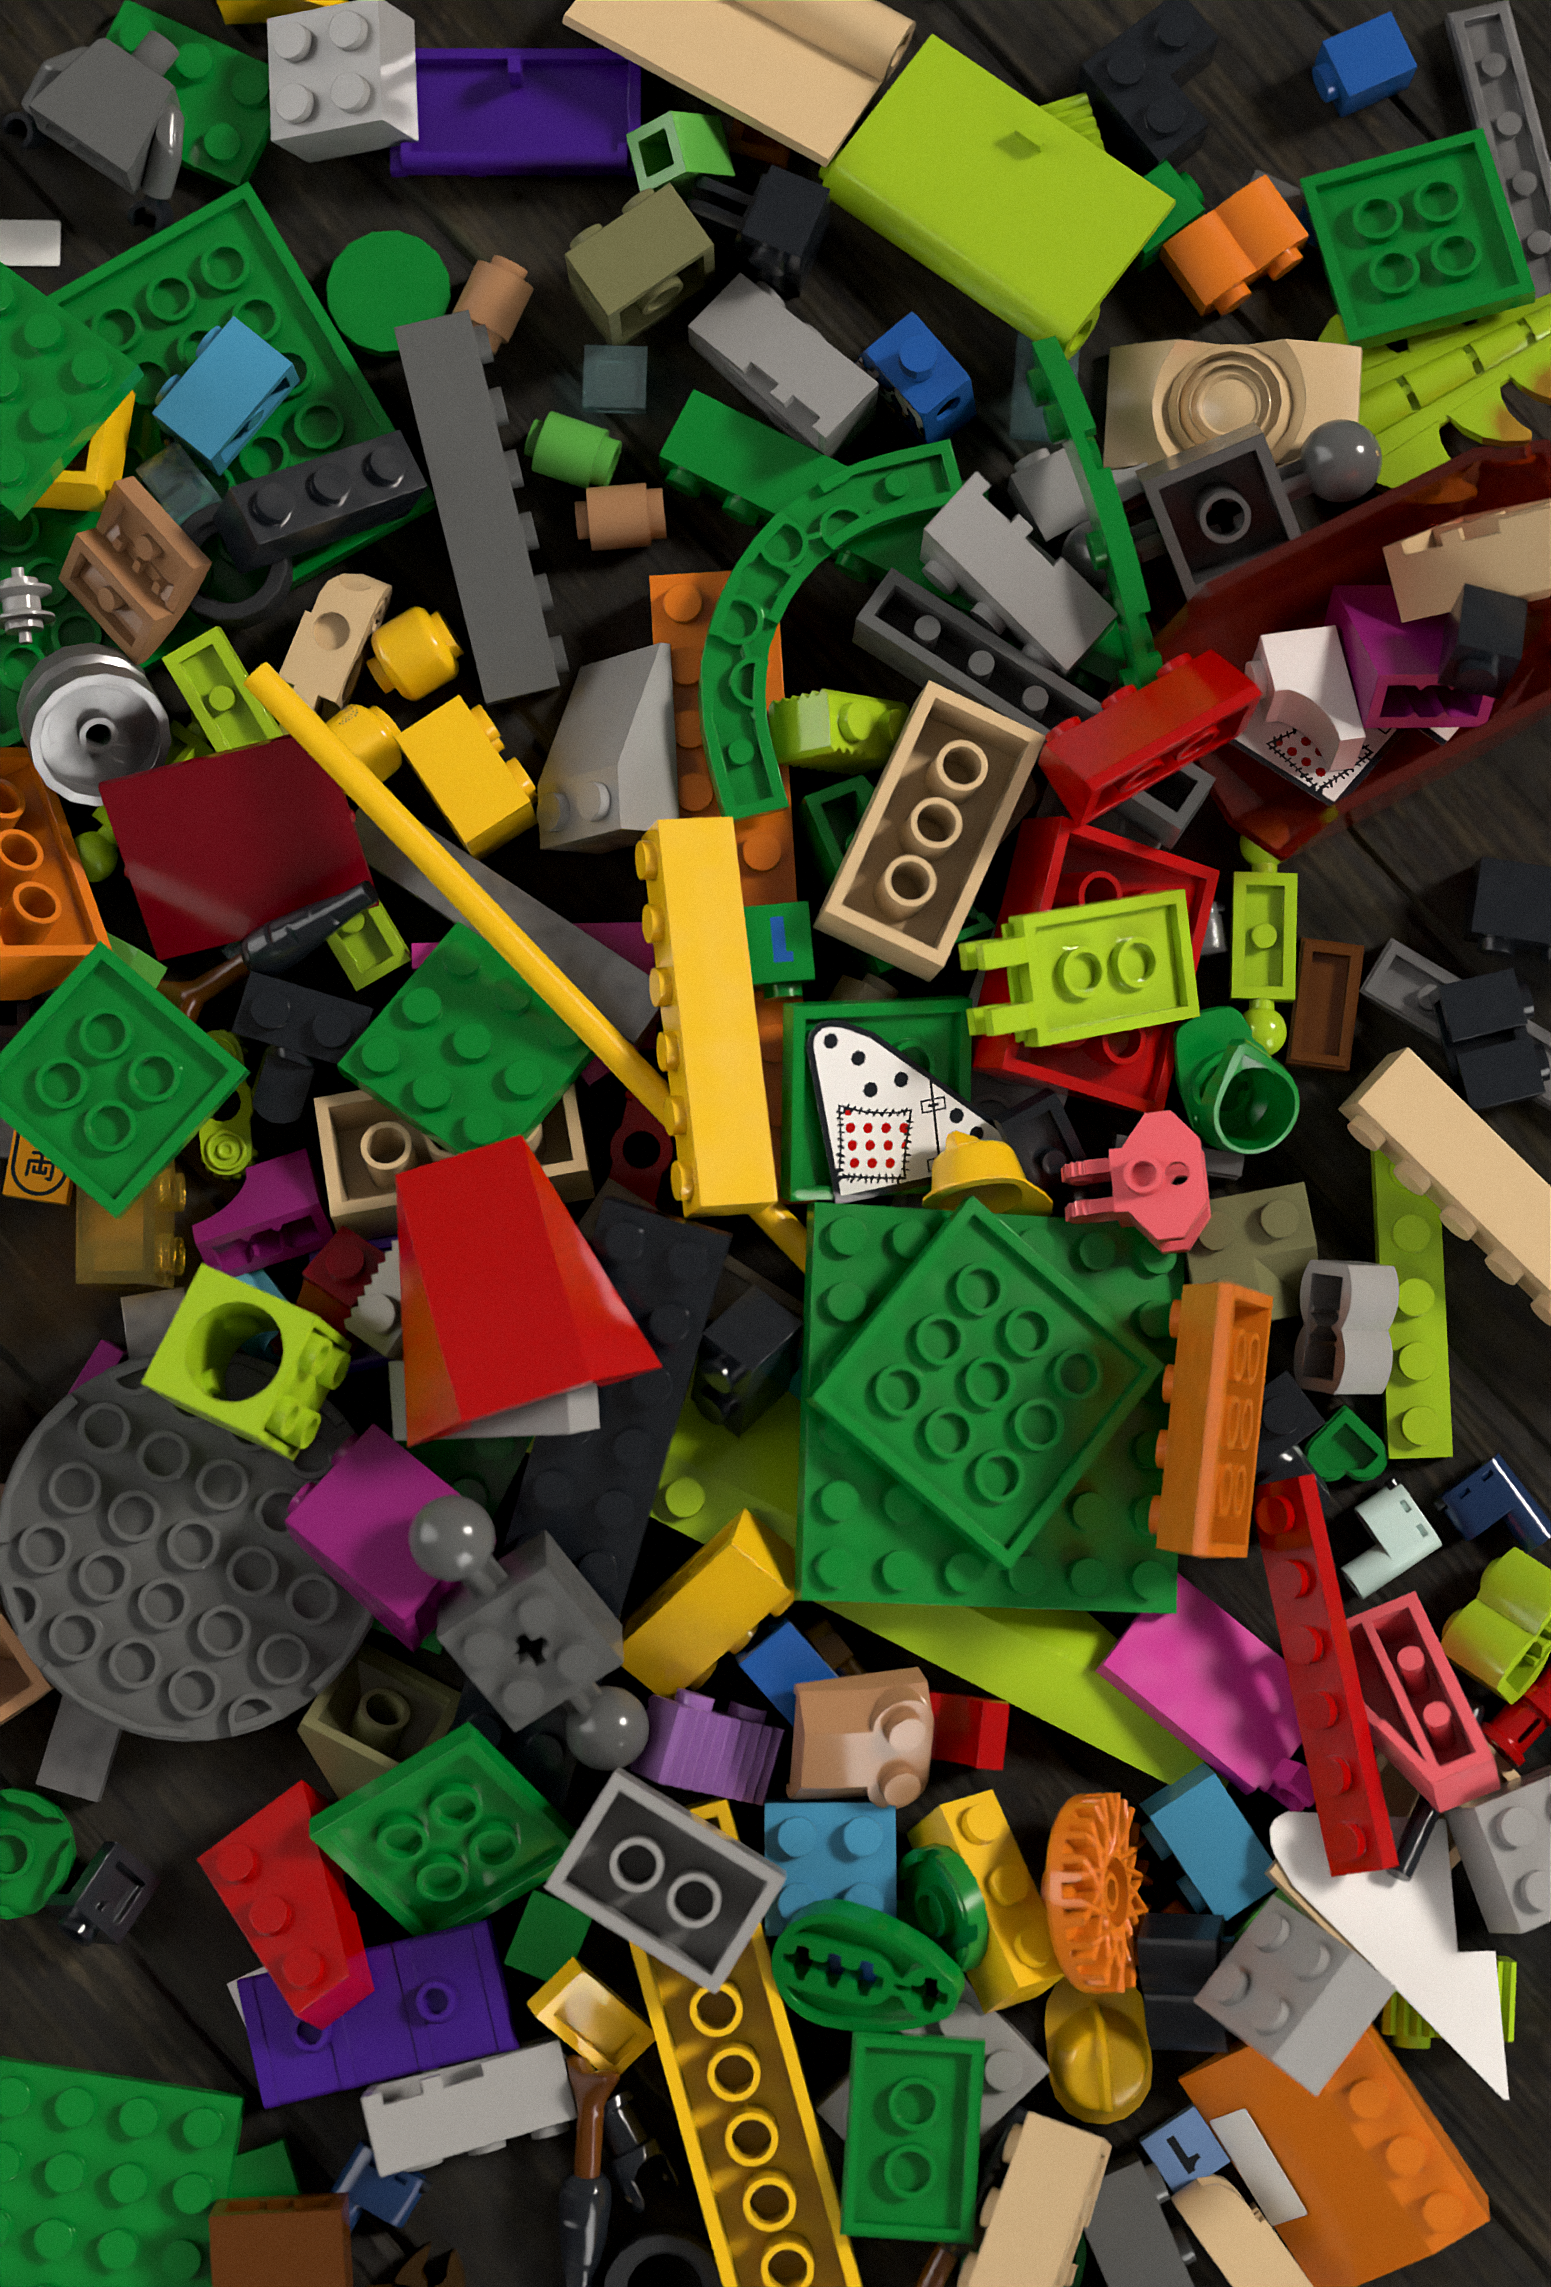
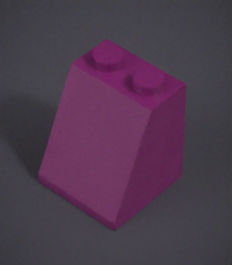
[285,1423,499,1653]

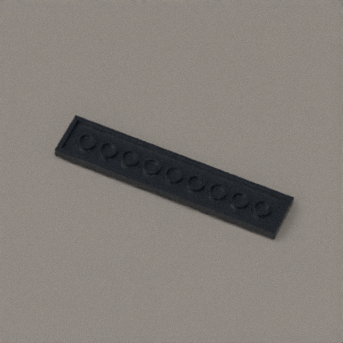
[450,1196,733,1816]

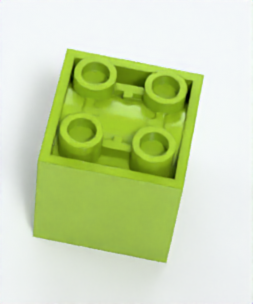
[141,1264,352,1461]

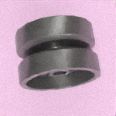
[16,642,171,807]

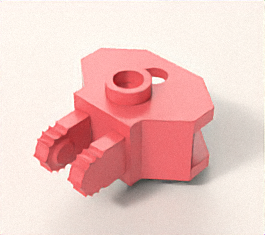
[1061,1110,1211,1255]

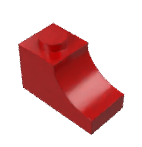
[929,1690,1010,1771]

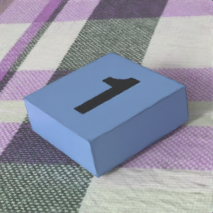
[1139,2103,1231,2194]

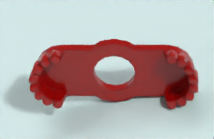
[609,1078,673,1208]

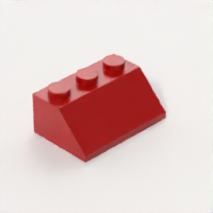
[1038,649,1262,828]

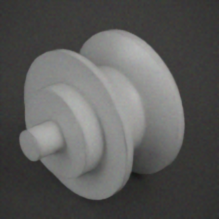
[0,567,56,645]

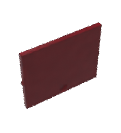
[98,734,379,961]

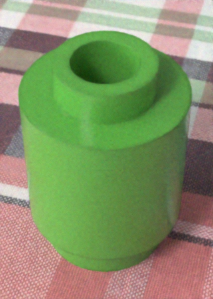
[524,411,622,489]

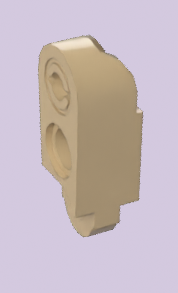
[279,573,392,735]
[1170,2174,1313,2287]

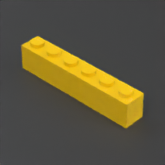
[635,817,778,1218]

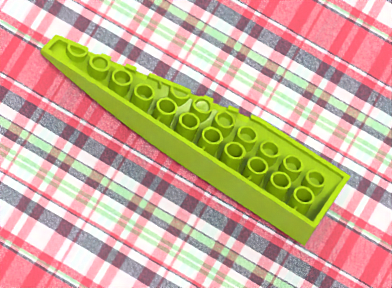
[526,1356,1229,1789]

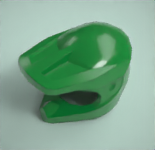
[1173,1006,1300,1154]

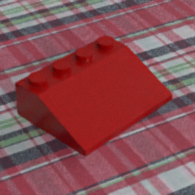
[971,816,1220,1114]

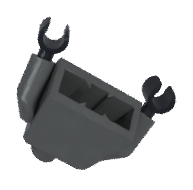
[2,30,185,235]

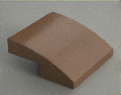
[58,476,212,665]

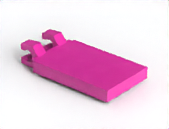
[1095,1572,1315,1812]

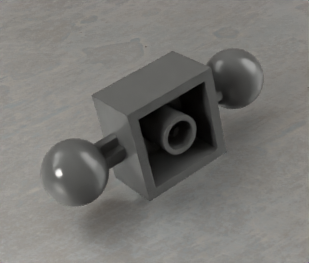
[1060,419,1382,601]
[409,1495,649,1771]

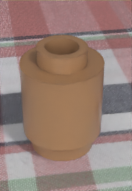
[452,255,534,355]
[575,483,667,551]

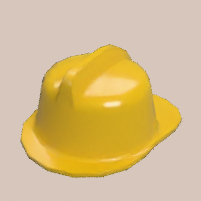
[922,1130,1053,1217]
[1044,1976,1153,2124]

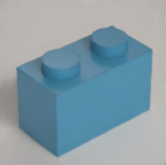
[152,316,300,476]
[1139,1762,1277,1921]

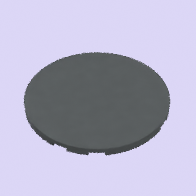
[0,1352,375,1741]

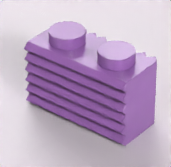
[630,1688,785,1806]

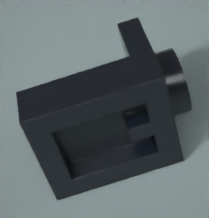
[44,1841,161,1947]

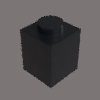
[1437,583,1528,700]

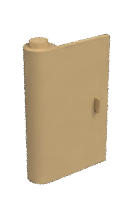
[562,0,916,168]

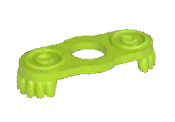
[199,1029,258,1181]

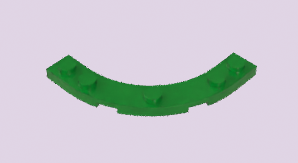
[1026,335,1163,691]
[698,439,963,823]

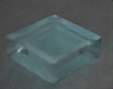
[582,345,648,414]

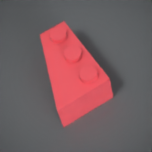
[1346,1591,1501,1813]

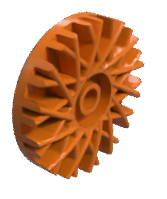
[1041,1793,1153,1993]

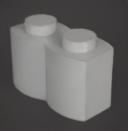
[1294,1260,1399,1394]

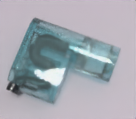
[134,436,222,527]

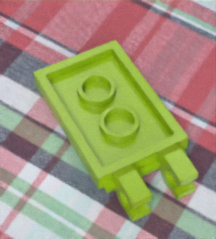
[958,889,1200,1047]

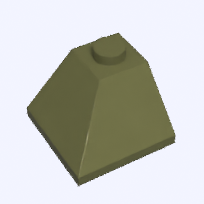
[297,1642,461,1800]

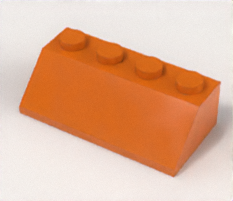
[0,747,113,1001]

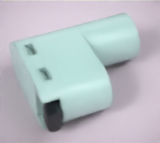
[1340,1477,1442,1600]

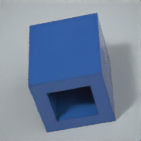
[1312,11,1418,118]

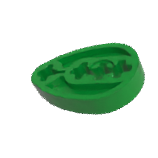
[771,1899,965,2033]

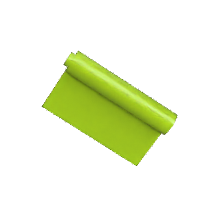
[819,34,1176,361]

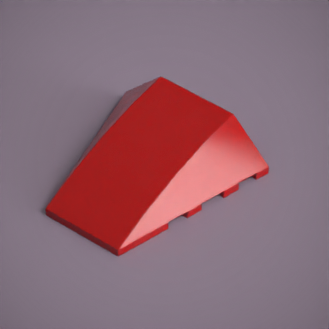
[395,1135,663,1448]

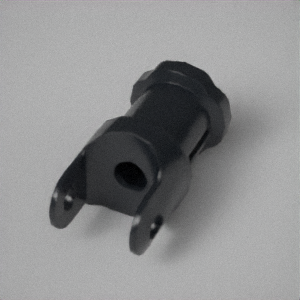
[602,2085,679,2214]

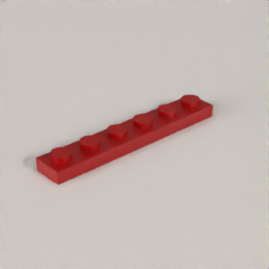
[1252,1474,1399,1877]

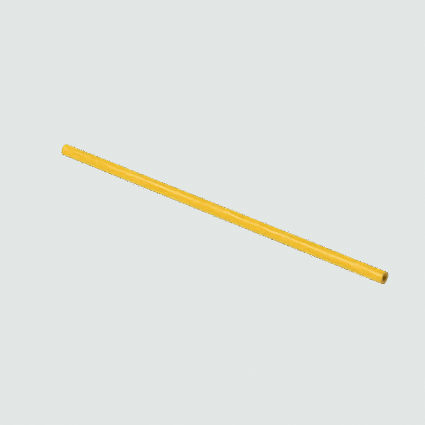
[243,662,807,1274]

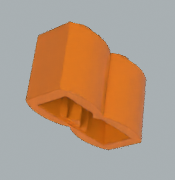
[1159,174,1309,317]

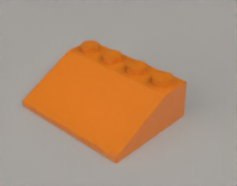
[1149,1282,1273,1558]
[1178,2021,1490,2287]

